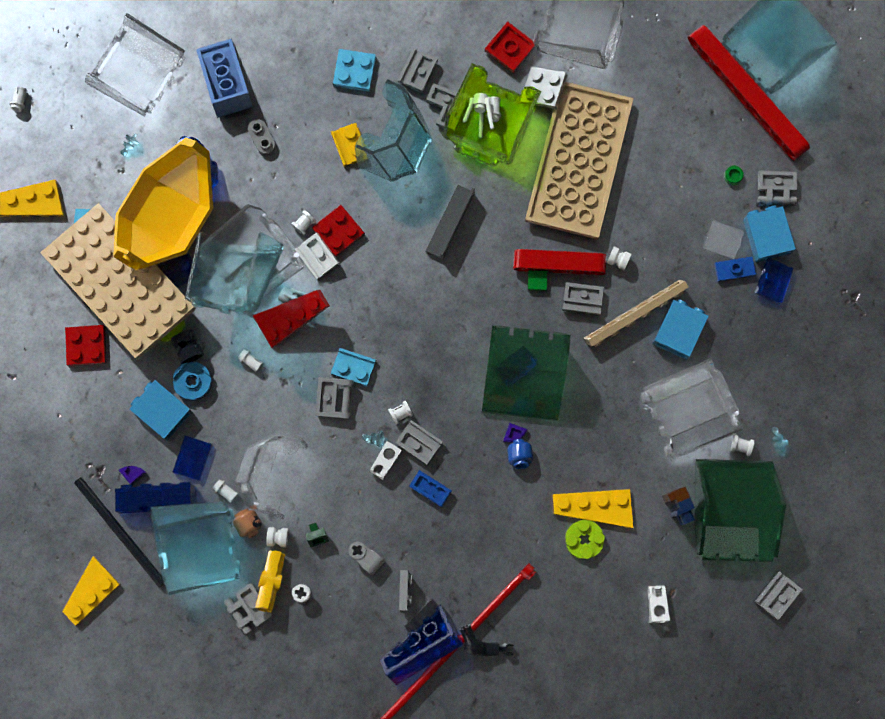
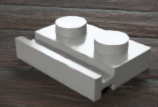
[398,48,438,93]
[562,282,604,315]
[395,420,443,465]
[399,570,412,611]
[755,571,802,620]

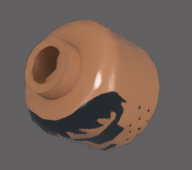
[233,508,262,539]

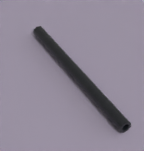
[74,477,167,588]

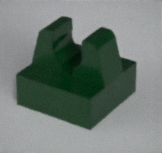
[305,522,329,548]

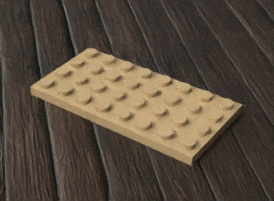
[525,82,634,240]
[40,203,196,360]

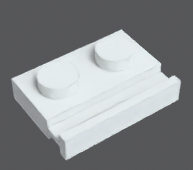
[295,233,340,280]

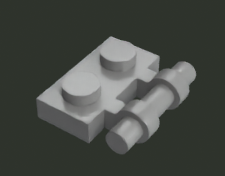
[758,171,797,206]
[224,583,273,634]

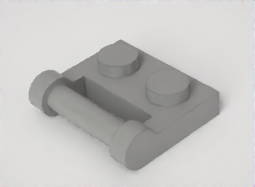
[315,377,354,419]

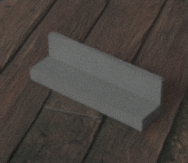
[426,185,475,260]

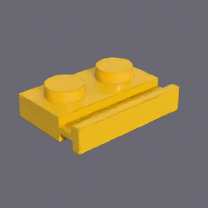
[331,123,369,167]

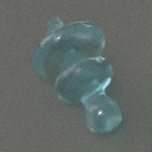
[121,133,139,156]
[771,427,789,452]
[362,431,388,447]

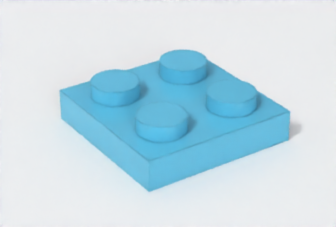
[333,49,376,92]

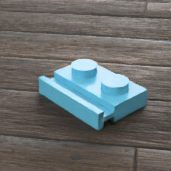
[331,348,376,387]

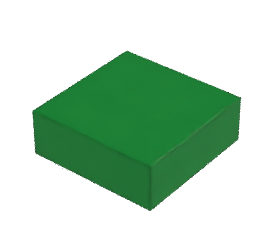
[528,271,547,291]

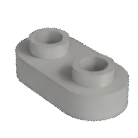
[248,119,276,155]

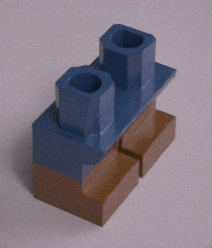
[662,486,695,525]

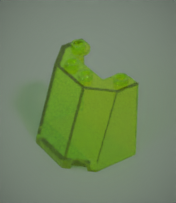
[442,63,541,166]

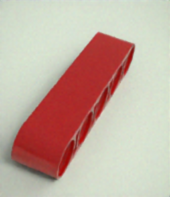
[513,249,607,275]

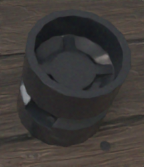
[171,329,204,364]

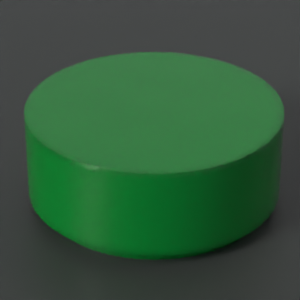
[724,165,744,185]

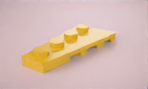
[0,179,65,217]
[552,489,633,529]

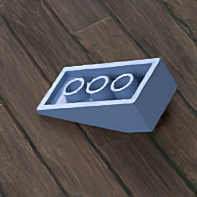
[196,39,253,118]

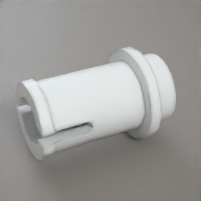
[10,86,27,112]
[486,96,501,122]
[238,349,263,372]
[213,479,238,503]

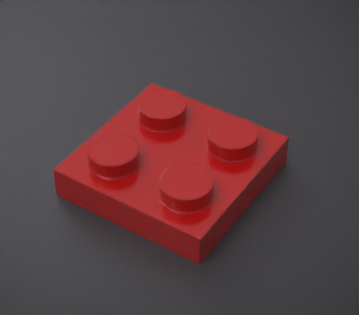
[484,21,537,73]
[312,205,365,257]
[65,325,106,366]

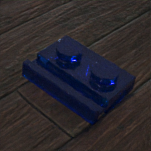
[755,258,794,304]
[172,436,212,481]

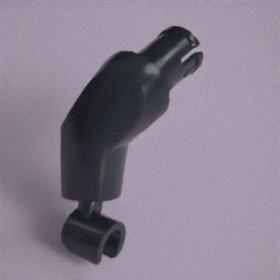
[459,624,514,656]

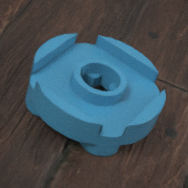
[173,362,212,401]

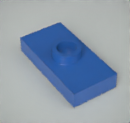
[714,257,756,282]
[409,470,452,508]

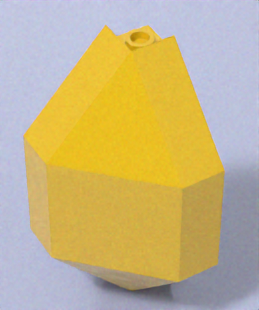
[113,138,213,270]

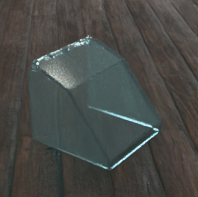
[721,0,837,94]

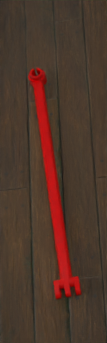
[380,563,536,719]

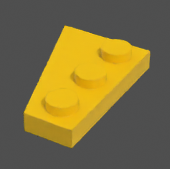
[62,556,121,626]

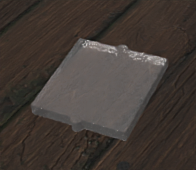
[702,220,744,260]

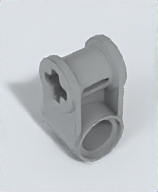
[349,542,385,576]

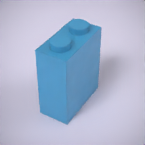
[743,205,796,263]
[652,300,708,360]
[130,380,192,441]

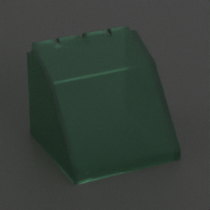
[482,325,571,421]
[695,459,786,562]

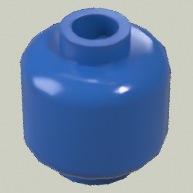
[507,439,533,469]

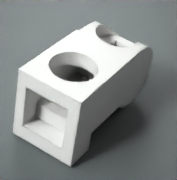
[370,441,403,480]
[648,585,670,624]

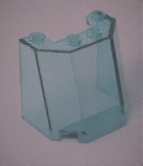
[355,79,432,182]
[185,232,284,315]
[150,501,241,595]

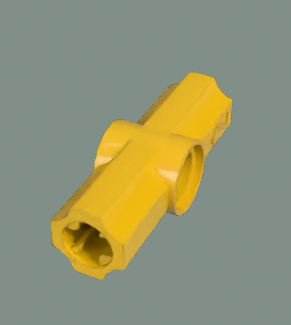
[255,550,285,612]

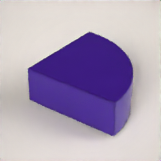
[503,423,528,443]
[119,466,147,485]

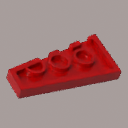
[252,290,330,348]

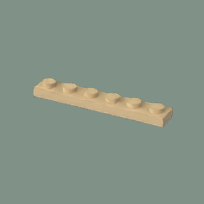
[583,280,689,347]

